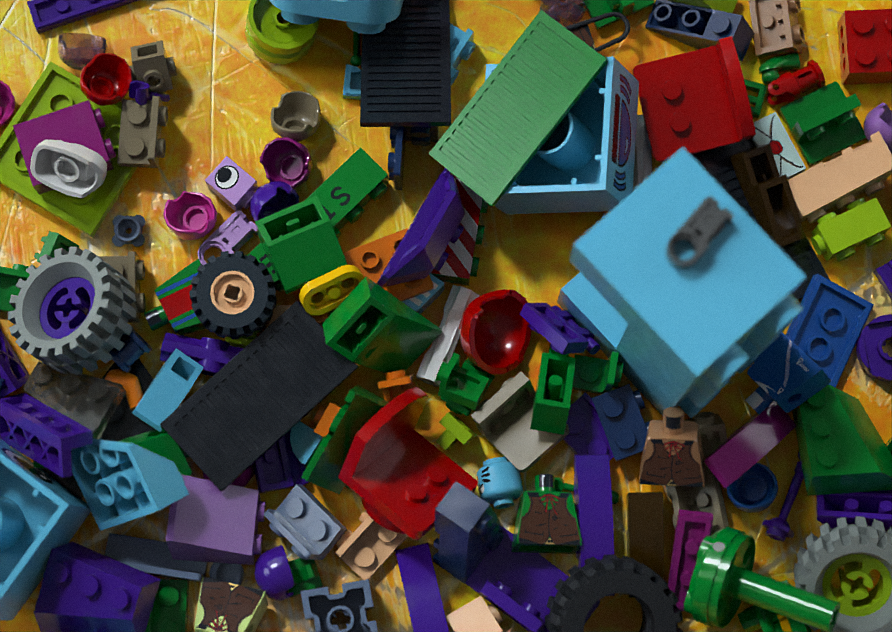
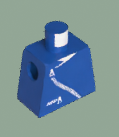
[745,332,831,415]

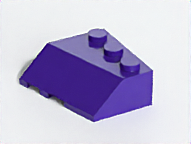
[34,541,161,632]

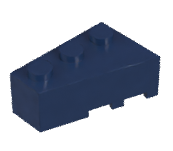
[433,481,504,584]

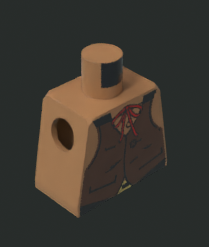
[639,407,705,487]

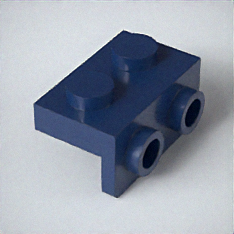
[592,384,650,462]

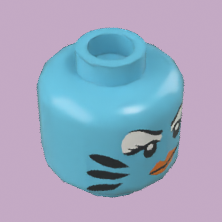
[476,457,523,509]

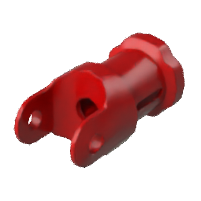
[766,60,826,106]

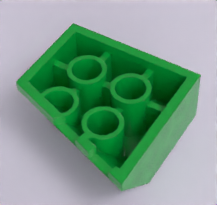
[301,384,389,495]
[792,385,892,496]

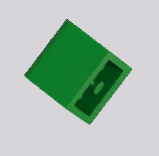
[255,196,348,294]

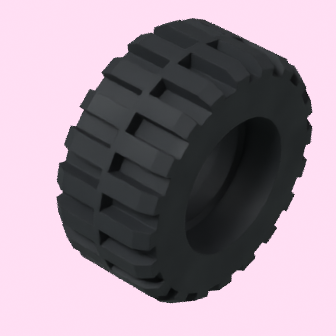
[545,554,683,632]

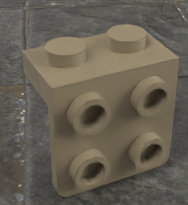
[471,372,570,473]

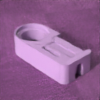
[198,210,258,266]

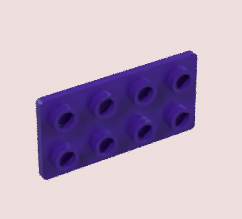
[465,528,600,632]

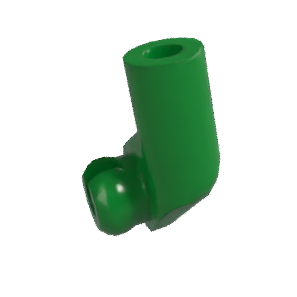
[759,53,800,84]

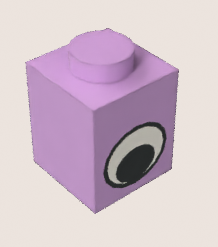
[205,156,258,211]

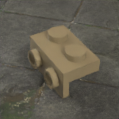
[666,465,729,534]

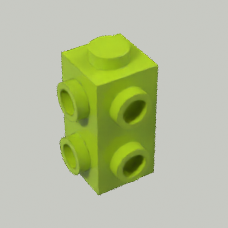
[811,198,892,262]

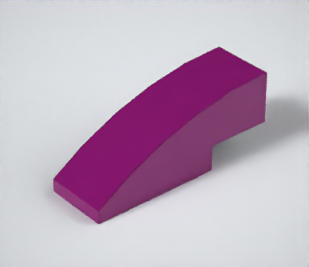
[703,401,797,488]

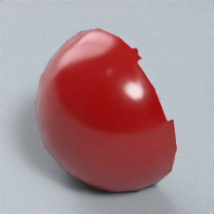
[459,289,532,375]

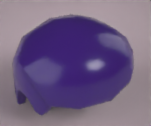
[250,181,299,221]
[255,545,294,601]

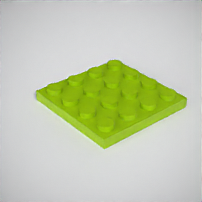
[0,61,137,238]

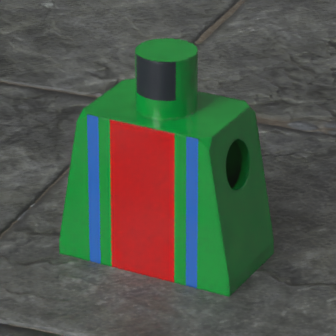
[144,259,206,335]

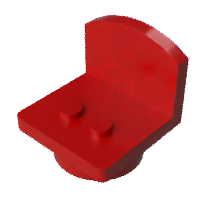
[633,36,756,162]
[338,387,478,540]

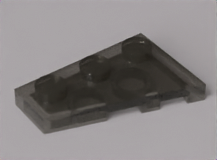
[22,361,126,440]

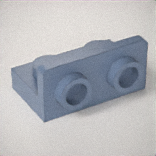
[263,484,347,560]

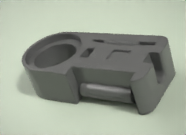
[666,197,733,269]

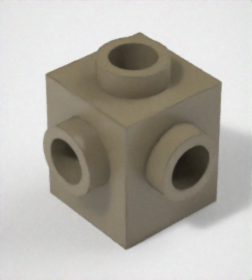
[130,40,177,93]

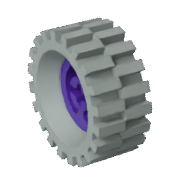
[8,247,136,375]

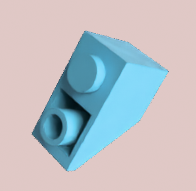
[132,348,204,432]

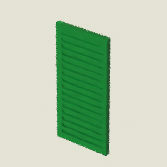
[428,10,609,207]

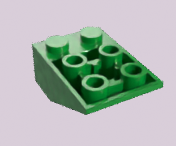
[322,277,442,373]

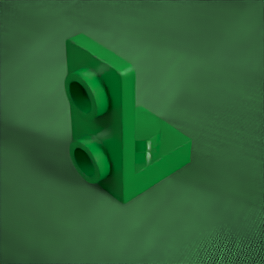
[572,351,623,394]

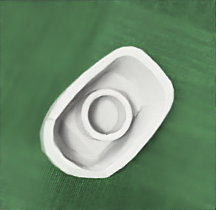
[30,139,107,198]

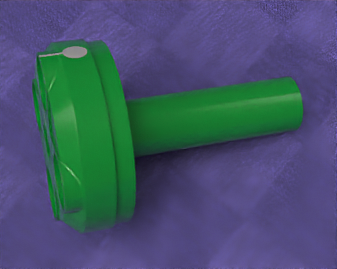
[684,527,840,632]

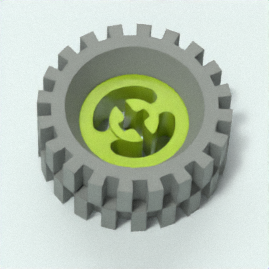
[794,516,892,632]

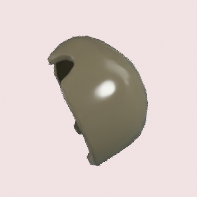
[270,91,320,142]

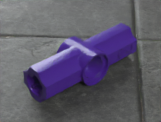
[160,333,244,376]

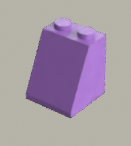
[166,475,266,565]

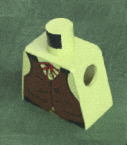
[194,576,268,632]

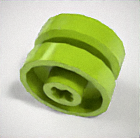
[245,0,319,65]

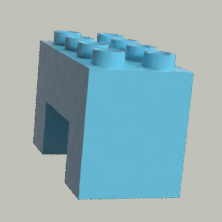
[557,147,807,419]

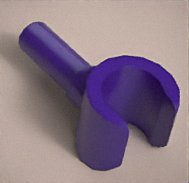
[128,81,170,105]

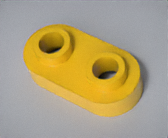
[299,265,364,316]

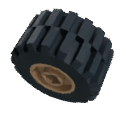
[190,251,277,339]

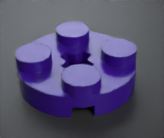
[856,314,892,382]

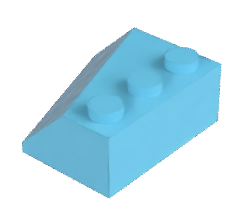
[71,439,189,531]

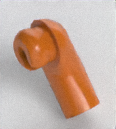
[104,369,143,410]

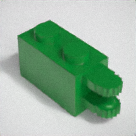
[530,347,576,435]

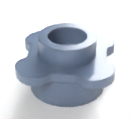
[112,215,146,247]

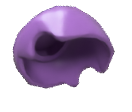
[864,103,892,154]

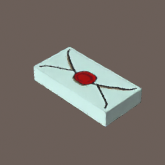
[752,112,806,179]

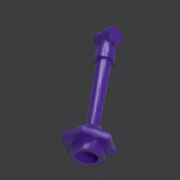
[762,452,804,542]

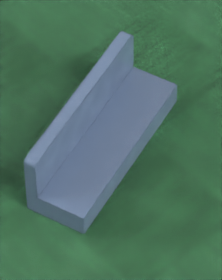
[105,533,208,582]

